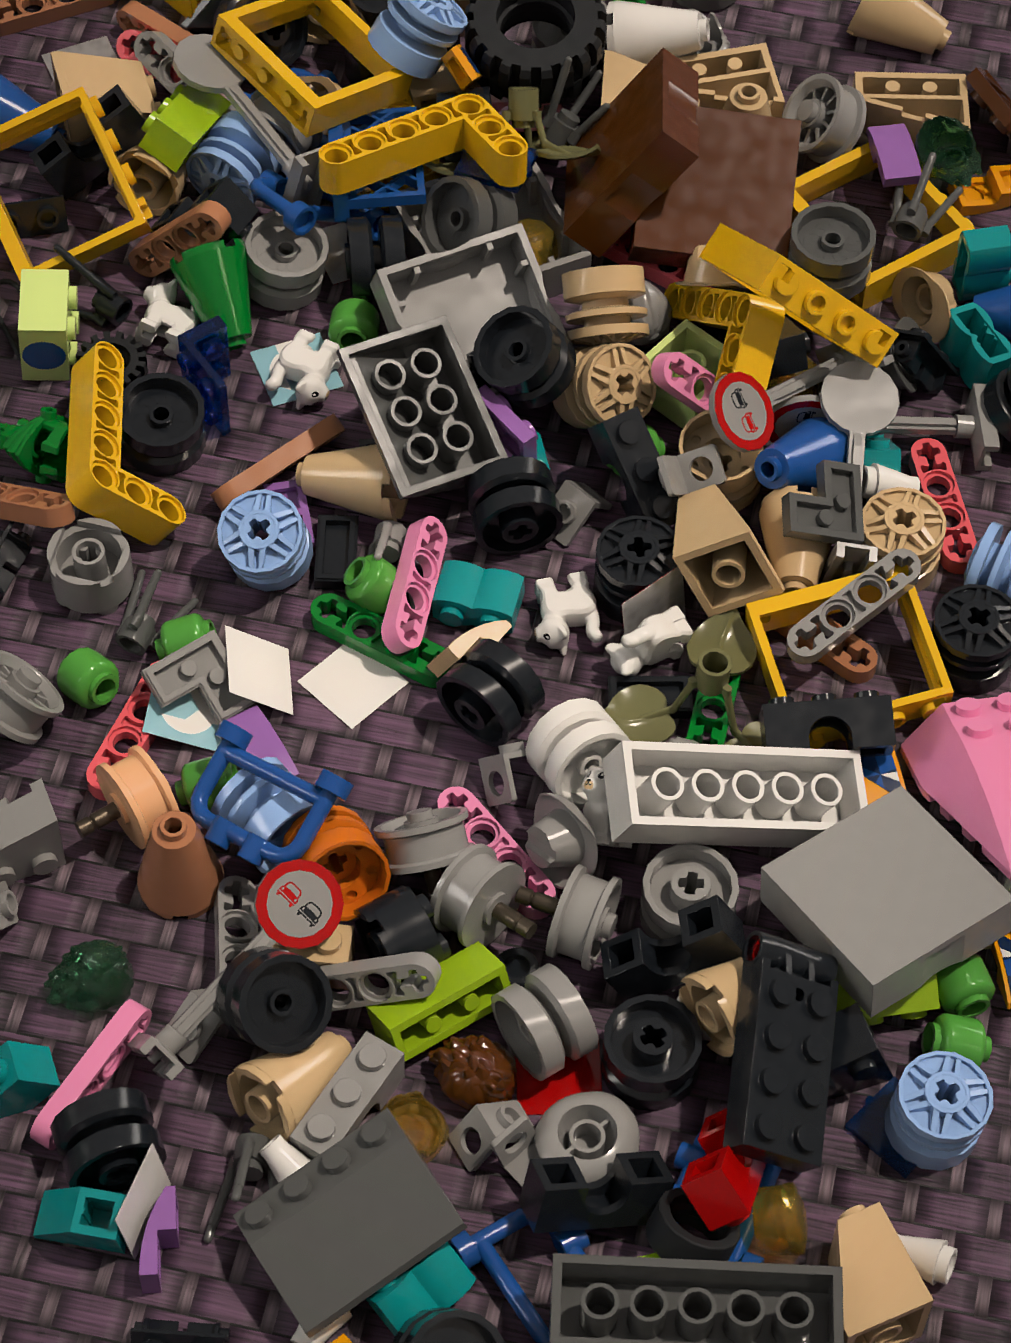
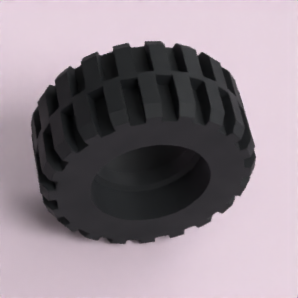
[465,0,607,108]

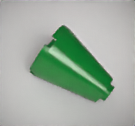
[169,238,252,351]

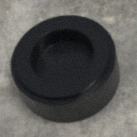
[497,948,539,988]

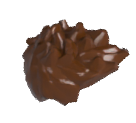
[428,1035,517,1111]

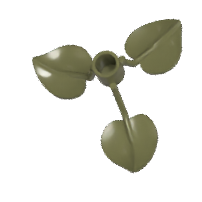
[424,87,601,177]
[604,608,762,746]

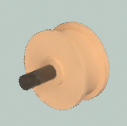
[74,745,180,849]

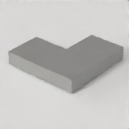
[140,630,256,724]

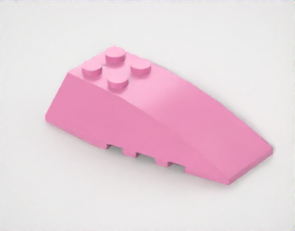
[900,692,1011,880]

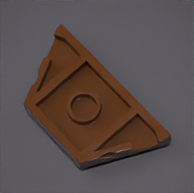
[965,67,1011,139]

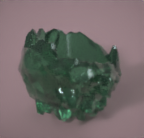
[915,115,983,187]
[43,939,135,1013]

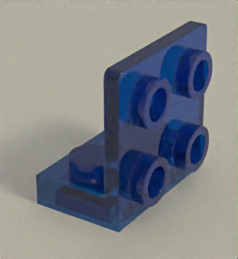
[176,315,231,436]

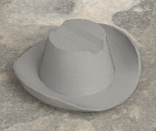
[525,793,598,889]
[534,1091,640,1183]

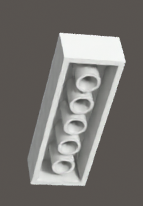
[602,741,868,848]

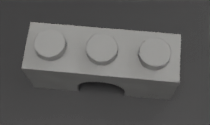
[290,1031,405,1160]

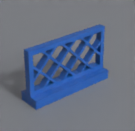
[328,106,426,222]

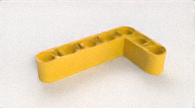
[319,93,528,195]
[664,282,785,390]
[65,341,186,545]

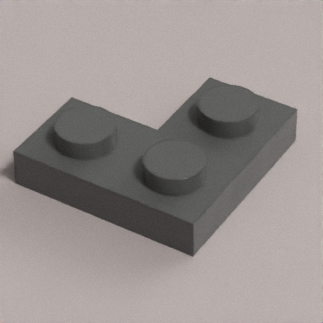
[781,459,864,544]

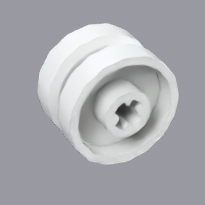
[525,698,631,809]

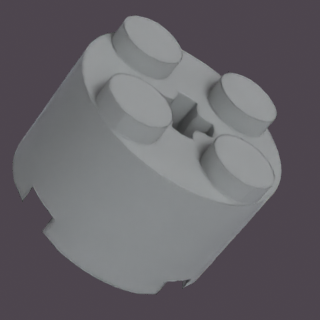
[47,518,134,615]

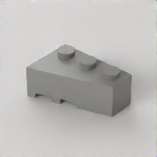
[0,778,66,887]

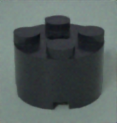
[353,885,451,985]

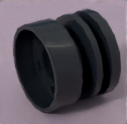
[593,515,677,624]
[931,584,1011,696]

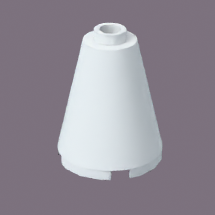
[606,0,710,64]

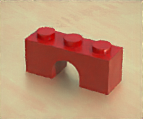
[681,1108,766,1232]

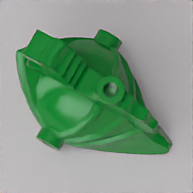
[0,407,69,484]

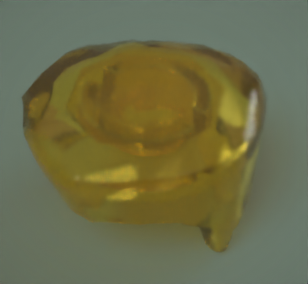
[380,1091,449,1163]
[753,1182,808,1257]

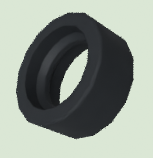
[646,1187,740,1261]

